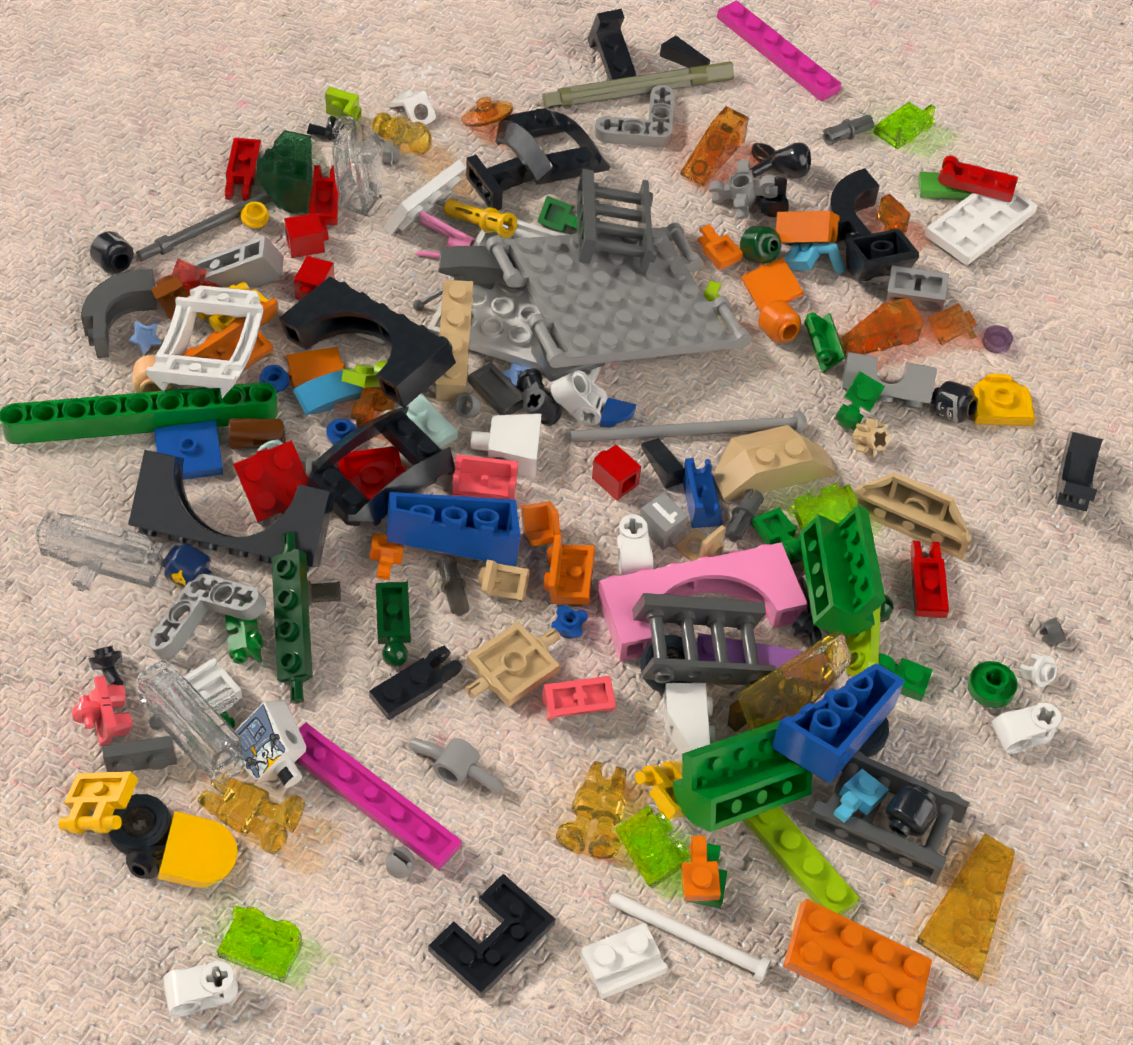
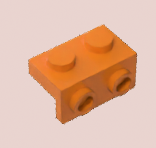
[544,535,596,605]

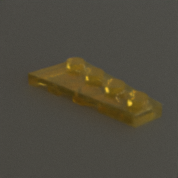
[736,632,853,730]
[916,833,1015,981]

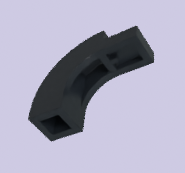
[828,168,880,243]
[1055,431,1103,512]

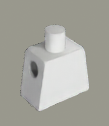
[471,414,541,478]

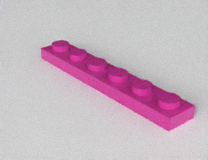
[717,0,842,102]
[296,722,462,871]

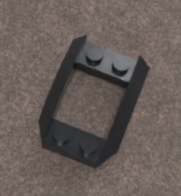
[495,108,610,185]
[306,406,455,526]

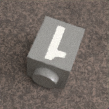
[639,492,689,550]

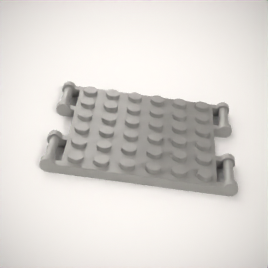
[486,222,752,368]

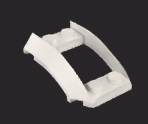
[146,286,264,398]

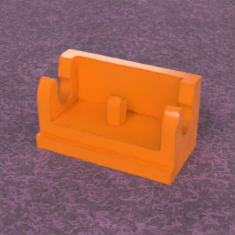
[776,211,840,244]

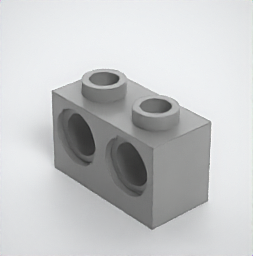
[886,265,949,312]

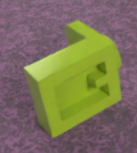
[325,86,362,131]

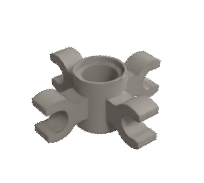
[709,160,778,219]

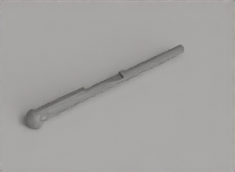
[570,411,807,442]

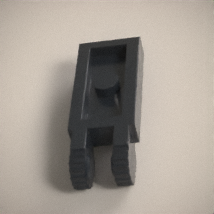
[369,646,463,720]

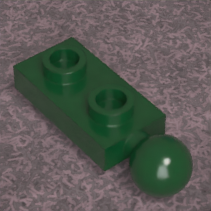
[375,581,411,667]

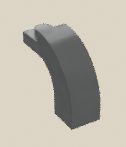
[81,269,157,358]

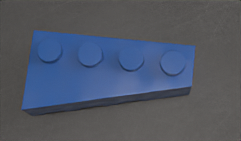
[386,492,521,567]
[771,663,905,784]

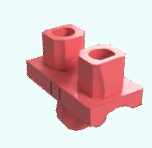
[72,676,132,747]

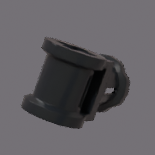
[517,368,563,426]

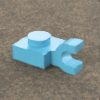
[833,769,889,823]

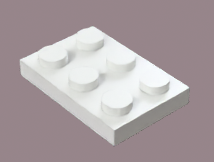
[384,160,466,235]

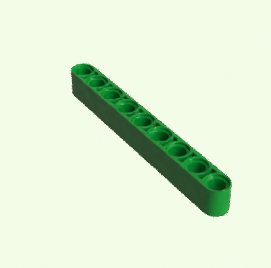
[0,382,278,444]

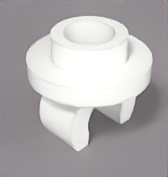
[1020,654,1057,687]

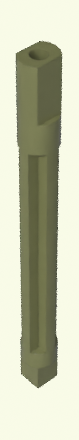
[542,61,734,107]

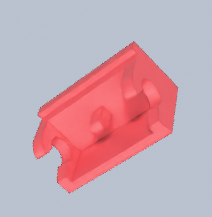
[452,454,518,499]
[541,676,616,721]

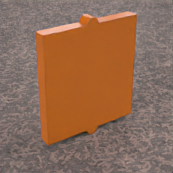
[741,257,804,313]
[287,347,345,389]

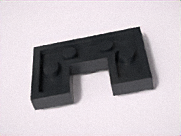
[428,874,556,999]

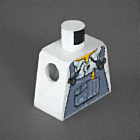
[223,701,306,788]

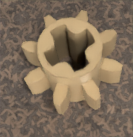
[852,418,891,457]

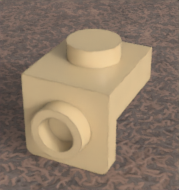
[478,560,531,602]

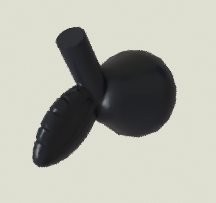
[749,142,811,178]

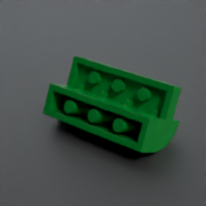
[799,504,886,635]
[673,720,812,832]

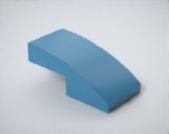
[293,368,365,415]

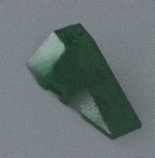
[255,130,313,214]

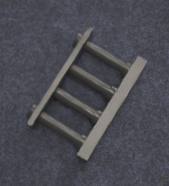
[576,169,657,273]
[632,593,777,688]
[807,751,970,884]

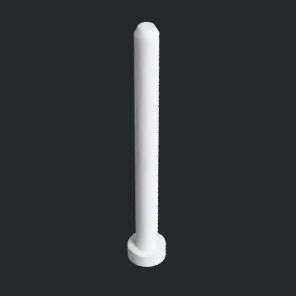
[609,893,772,982]

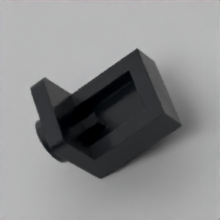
[757,176,789,217]

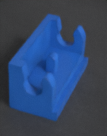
[683,458,723,528]

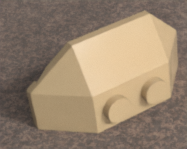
[713,425,836,502]
[849,472,971,560]

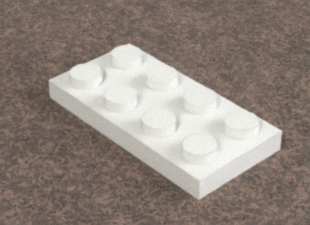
[924,190,1038,266]

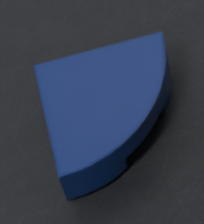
[600,398,636,427]

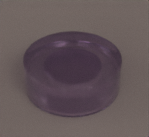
[982,325,1013,354]

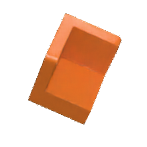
[520,501,561,546]

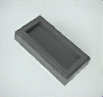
[468,362,524,415]

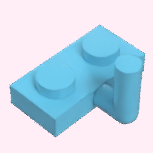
[784,242,846,274]

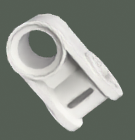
[551,370,608,426]
[617,514,653,576]
[992,702,1061,754]
[163,961,238,1017]

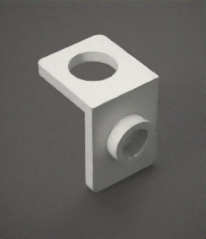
[388,89,436,129]

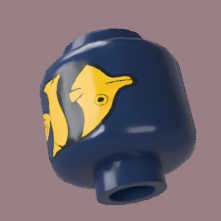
[162,543,213,589]

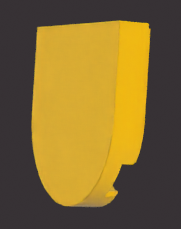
[973,373,1035,426]
[157,811,238,888]

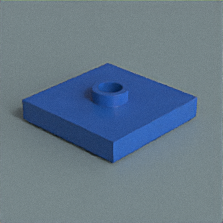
[154,420,223,480]

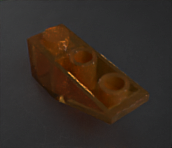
[680,106,749,186]
[841,297,924,359]

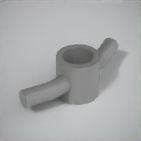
[409,738,504,795]

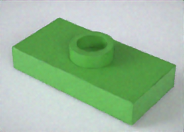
[918,171,972,200]

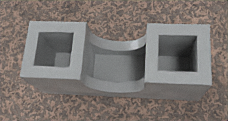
[841,351,937,408]

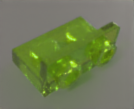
[873,102,936,150]
[787,483,858,531]
[615,805,690,889]
[217,905,303,983]

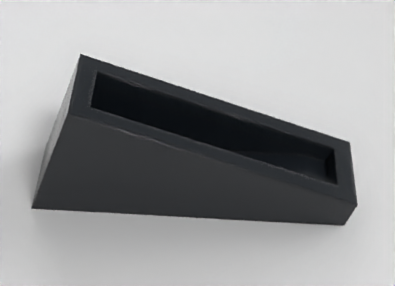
[660,35,710,68]
[641,438,685,489]

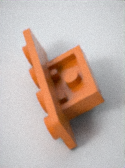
[182,298,278,371]

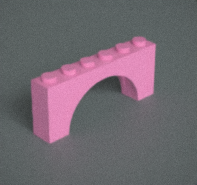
[598,543,807,661]

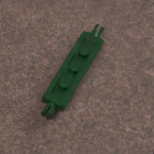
[271,532,313,704]

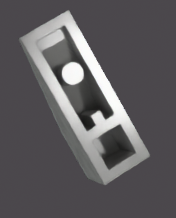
[189,235,284,287]

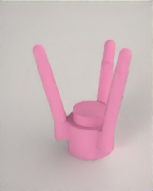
[416,211,475,258]

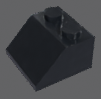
[846,228,919,281]

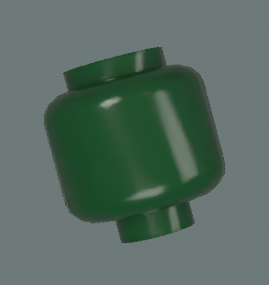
[740,226,781,263]

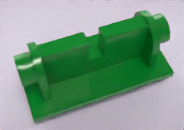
[804,312,846,373]
[224,600,264,664]

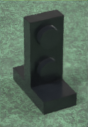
[587,8,636,80]
[466,155,535,211]

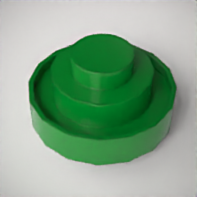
[968,661,1018,708]

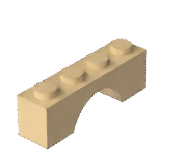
[436,280,473,402]

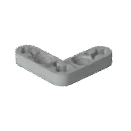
[594,85,675,147]
[149,574,266,659]

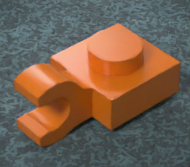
[697,224,743,271]
[369,533,404,580]
[681,835,721,901]

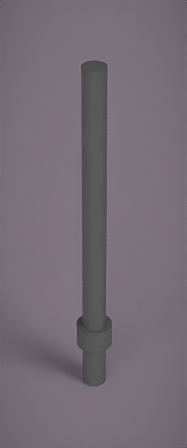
[136,184,287,262]

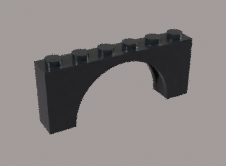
[128,450,336,572]

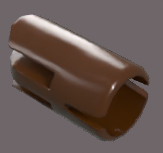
[228,418,286,449]

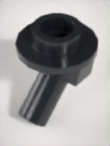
[307,116,347,142]
[792,612,825,655]
[88,645,123,685]
[126,844,166,879]

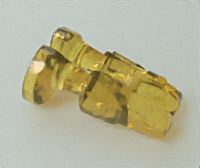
[372,113,432,155]
[556,761,627,859]
[197,773,305,855]

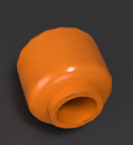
[758,300,801,343]

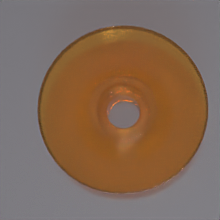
[461,97,514,127]

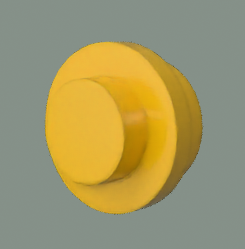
[241,202,269,229]

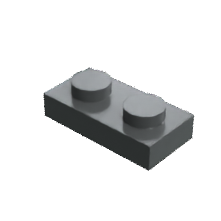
[102,735,177,772]

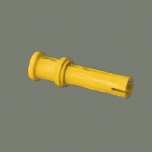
[443,199,517,239]

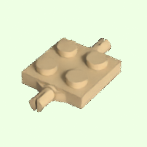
[465,622,561,707]

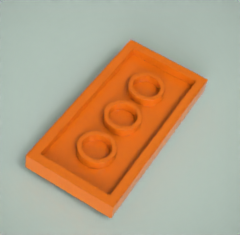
[783,899,933,1028]

